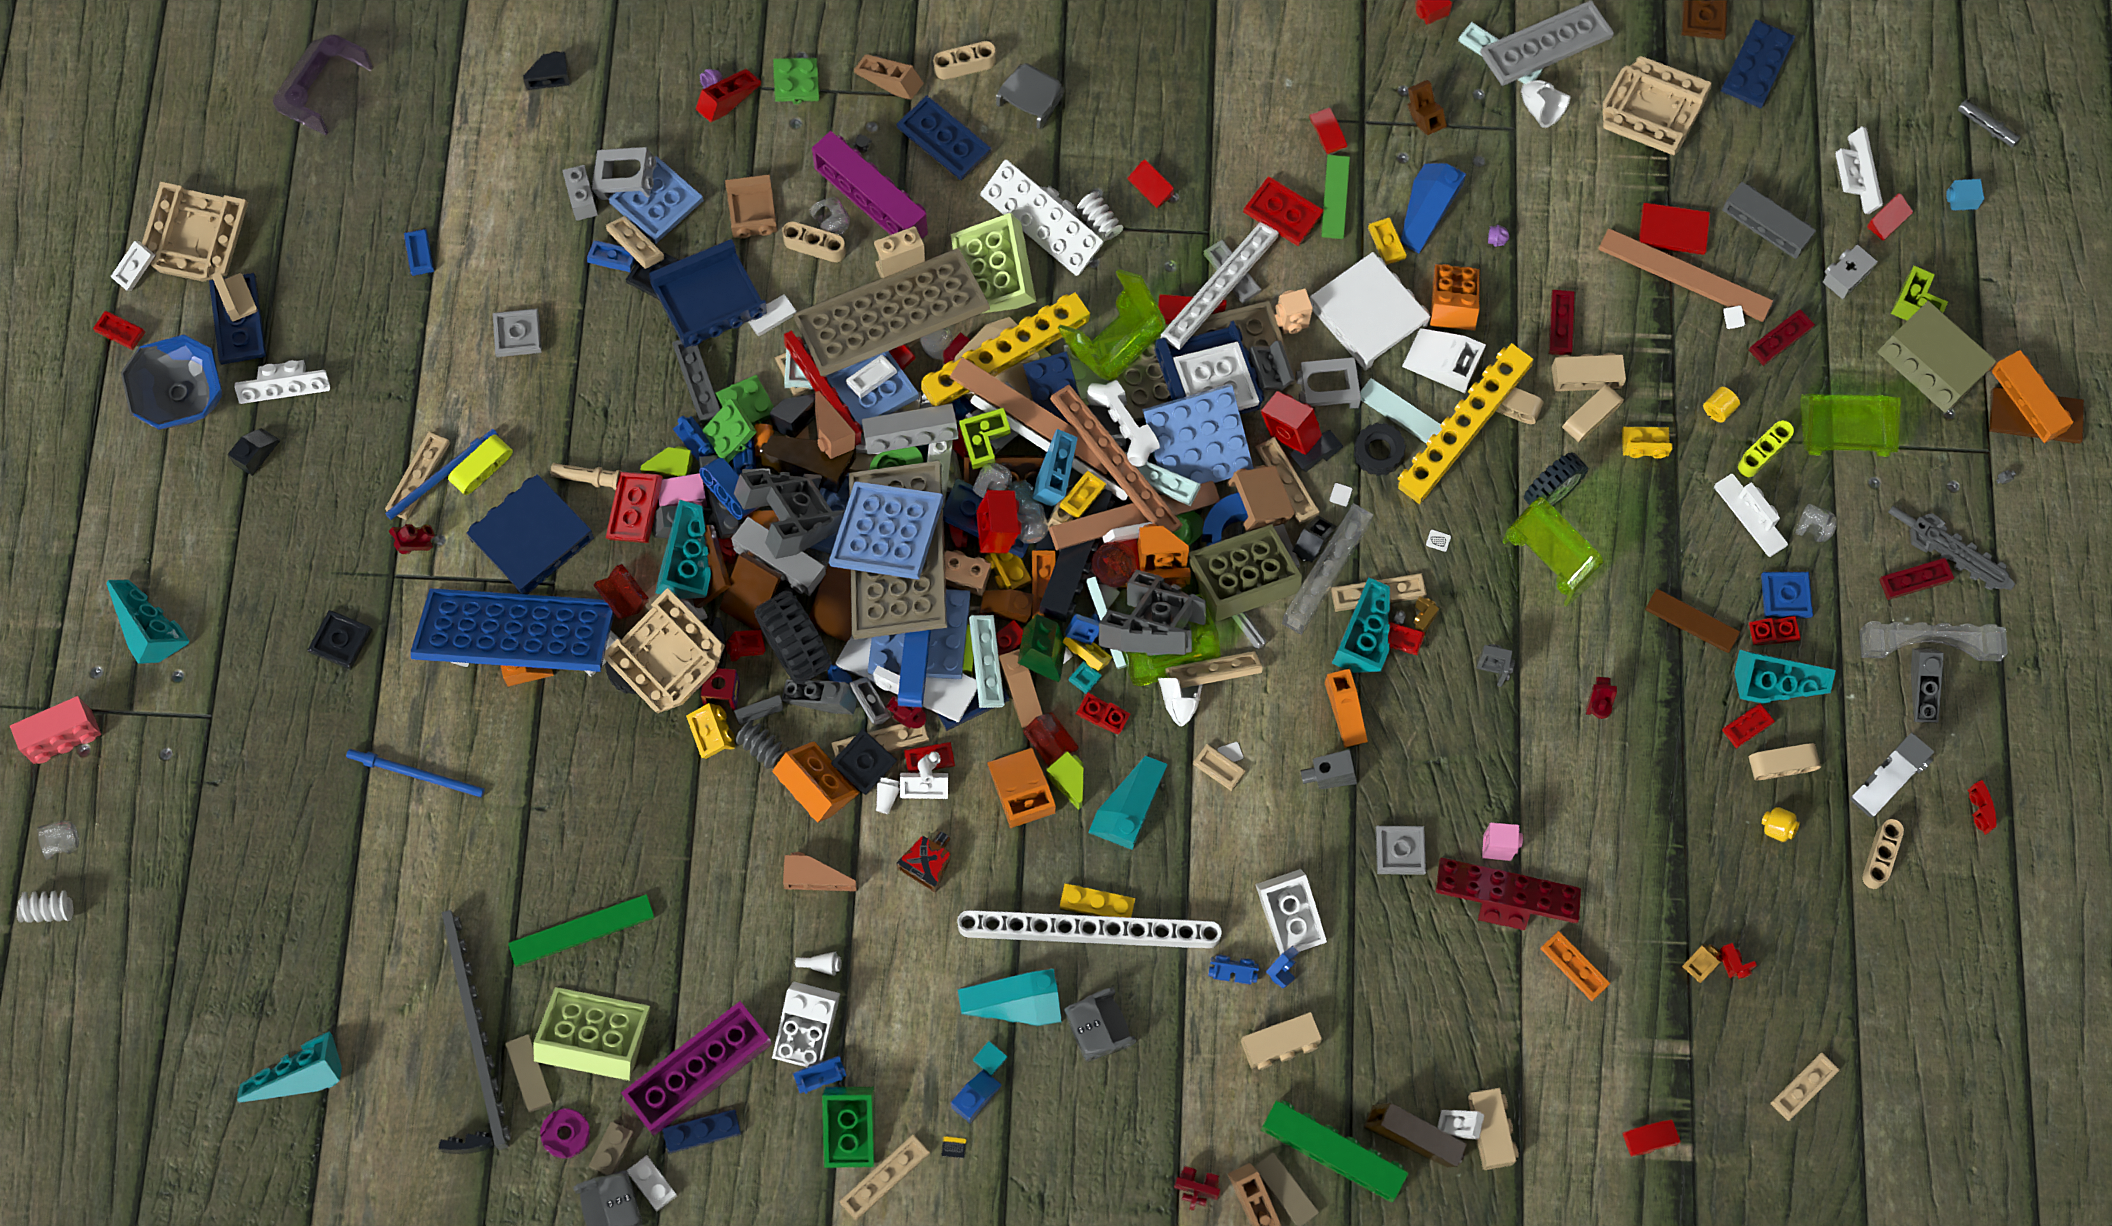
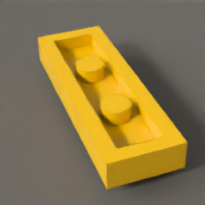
[1059,884,1135,918]

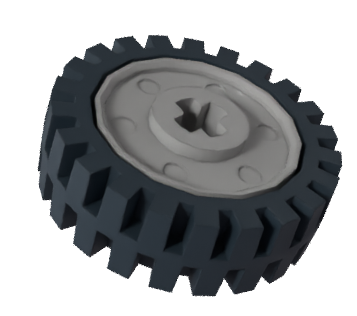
[1524,452,1589,514]

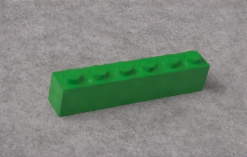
[1261,1100,1408,1203]

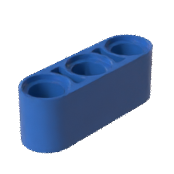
[699,458,759,520]

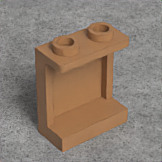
[725,175,777,238]
[1228,465,1295,531]

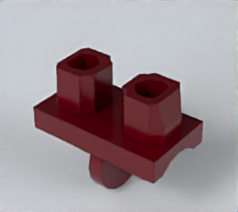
[389,524,435,554]
[1586,677,1617,719]
[886,696,926,729]
[1174,1166,1221,1211]

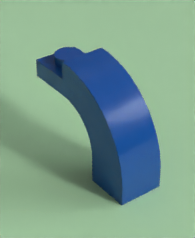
[1202,493,1249,547]

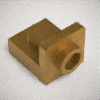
[1413,596,1439,632]
[1682,943,1722,983]

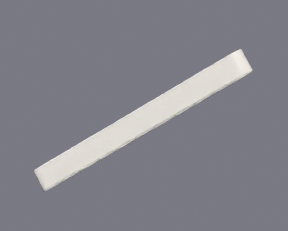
[957,911,1222,948]

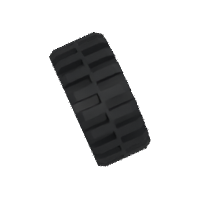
[754,591,832,684]

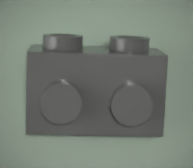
[1248,340,1294,391]
[1476,644,1515,687]

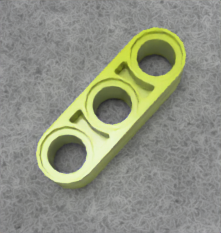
[1738,421,1794,477]
[448,434,513,495]

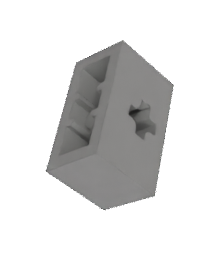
[563,165,598,221]
[1823,245,1877,299]

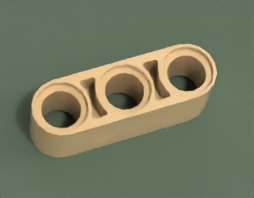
[934,41,996,80]
[782,222,846,262]
[1476,384,1544,424]
[1562,384,1624,443]
[1748,743,1821,780]
[1862,819,1904,889]

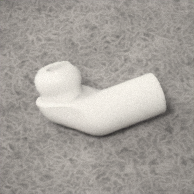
[918,752,941,784]

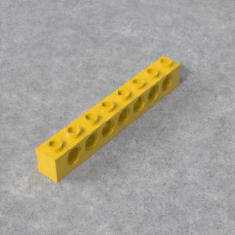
[921,292,1090,407]
[1398,343,1533,504]

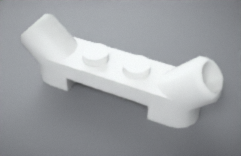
[1087,380,1160,466]

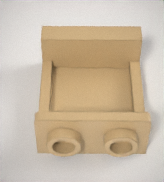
[874,227,925,278]

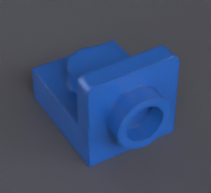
[1065,613,1100,645]
[1266,946,1299,988]

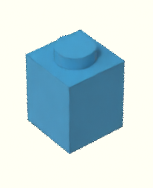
[1946,179,1984,210]

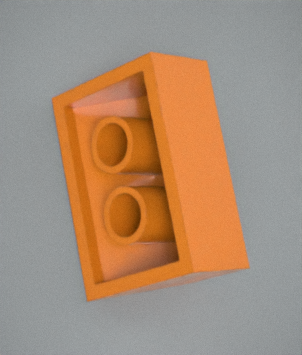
[1137,524,1189,570]
[772,741,860,823]

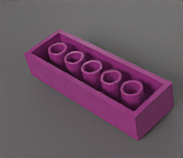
[812,131,928,240]
[621,1001,772,1137]

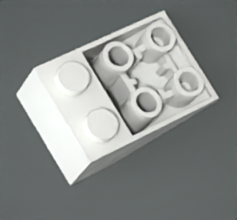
[1402,328,1486,393]
[772,982,840,1067]

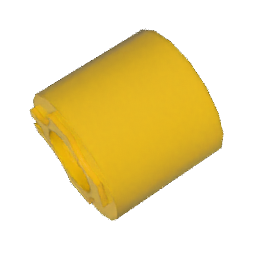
[1703,387,1740,423]

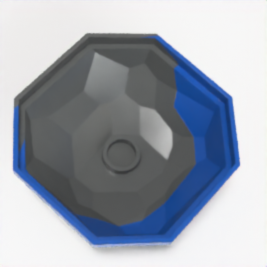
[121,335,222,430]

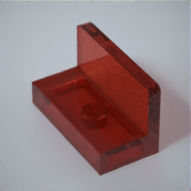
[593,564,649,619]
[1023,712,1079,767]

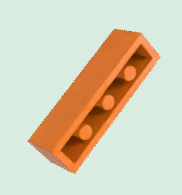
[1991,350,2074,443]

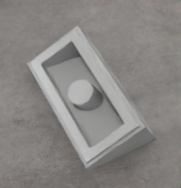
[849,677,891,725]

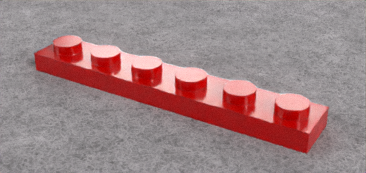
[784,330,863,446]

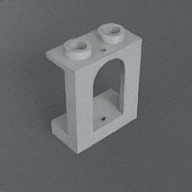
[592,147,656,200]
[1296,357,1361,409]

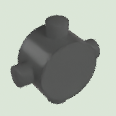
[853,134,872,152]
[1996,470,2016,485]
[1393,611,1406,625]

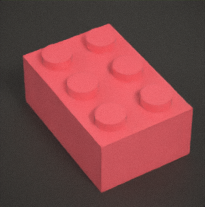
[10,696,102,764]

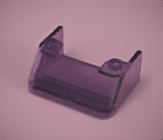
[273,35,373,135]

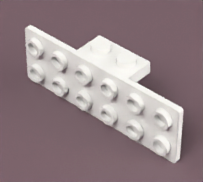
[981,160,1104,276]
[836,636,977,722]

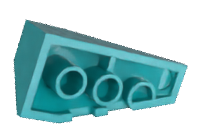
[655,500,711,599]
[1332,577,1390,673]
[106,579,190,664]
[1734,650,1836,703]
[1089,756,1167,850]
[958,968,1061,1026]
[237,1031,342,1103]

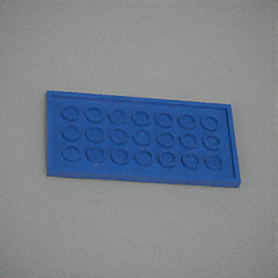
[410,588,616,672]

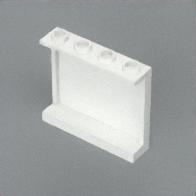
[1310,252,1430,371]

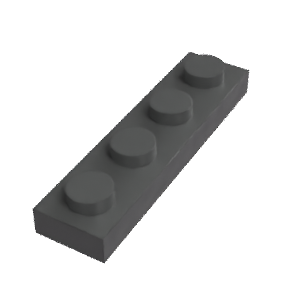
[672,340,720,424]
[698,455,742,539]

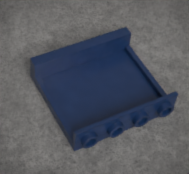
[649,239,767,348]
[1154,321,1264,415]
[466,474,594,595]

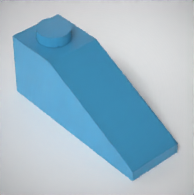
[1032,429,1078,507]

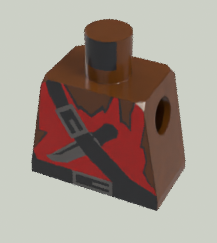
[896,831,951,893]

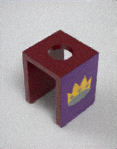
[701,668,740,711]

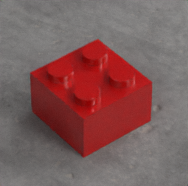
[1261,391,1322,455]
[976,490,1022,553]

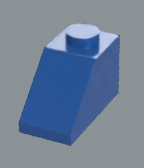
[951,1070,1002,1123]

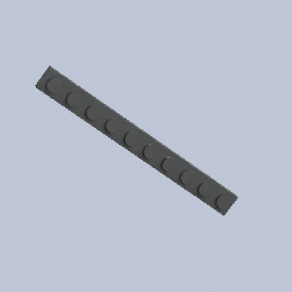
[442,910,511,1150]

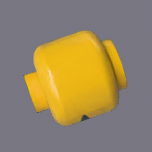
[1761,807,1800,842]

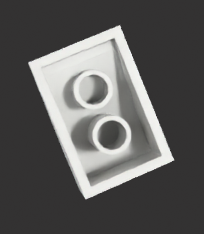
[1255,869,1327,955]

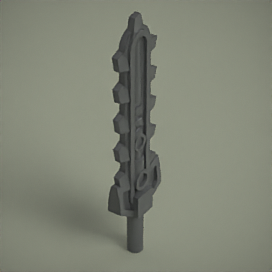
[1888,505,2015,590]

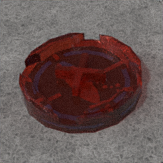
[1092,541,1138,588]

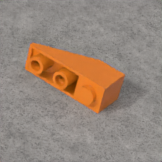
[1325,669,1368,748]

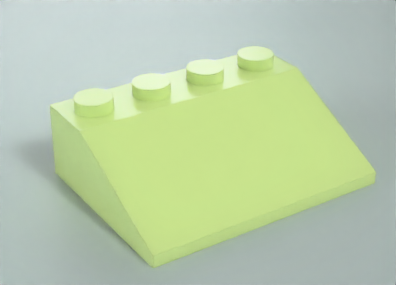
[950,213,1036,314]
[534,987,650,1081]

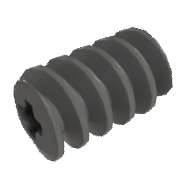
[736,719,790,769]

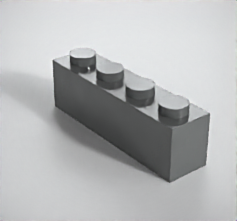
[1722,181,1816,259]

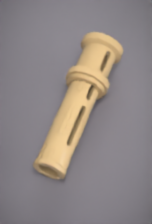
[550,463,622,490]

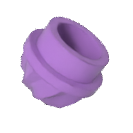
[700,69,722,88]
[1488,225,1509,247]

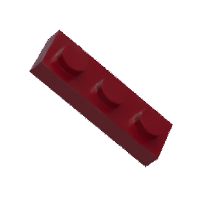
[1548,289,1575,356]
[1749,309,1815,366]
[1879,558,1954,600]

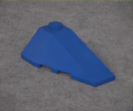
[1400,164,1466,253]

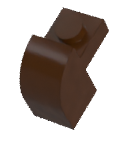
[1407,80,1447,136]

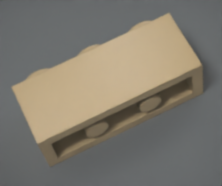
[1552,353,1626,392]
[1241,1012,1322,1070]
[1468,1088,1518,1170]

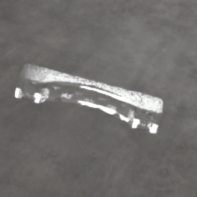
[1859,621,2008,661]

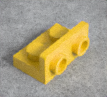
[1622,427,1673,458]
[985,552,1032,590]
[686,703,736,759]

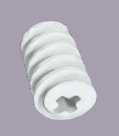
[1077,192,1123,241]
[17,890,73,923]

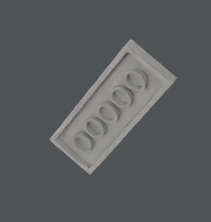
[1480,0,1614,86]

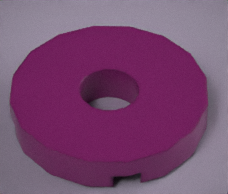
[540,1108,590,1159]

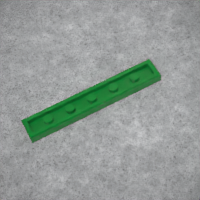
[508,894,655,967]

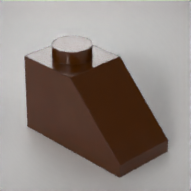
[979,589,1034,624]

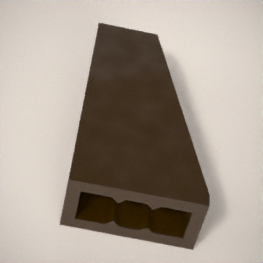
[759,435,856,493]
[1363,1103,1467,1167]

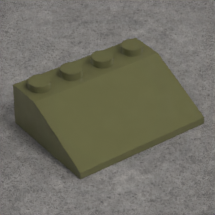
[1877,301,1997,413]
[1188,524,1302,622]

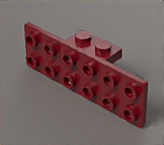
[1435,858,1581,930]

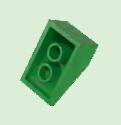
[822,1086,875,1168]

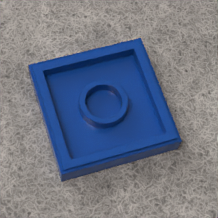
[1761,572,1813,618]

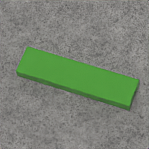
[1321,155,1350,239]

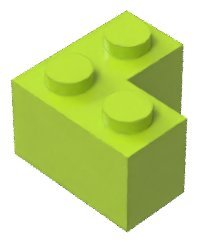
[1891,266,1948,321]
[959,408,1011,469]

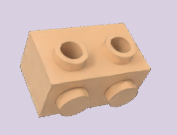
[1274,289,1312,334]
[945,550,991,597]

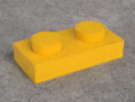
[1368,217,1406,265]
[1059,470,1106,519]
[1063,637,1113,671]

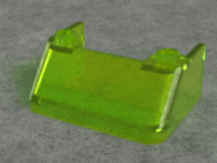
[1058,269,1166,381]
[1502,497,1604,607]

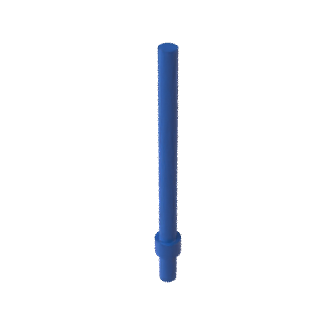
[385,429,498,520]
[346,749,485,798]

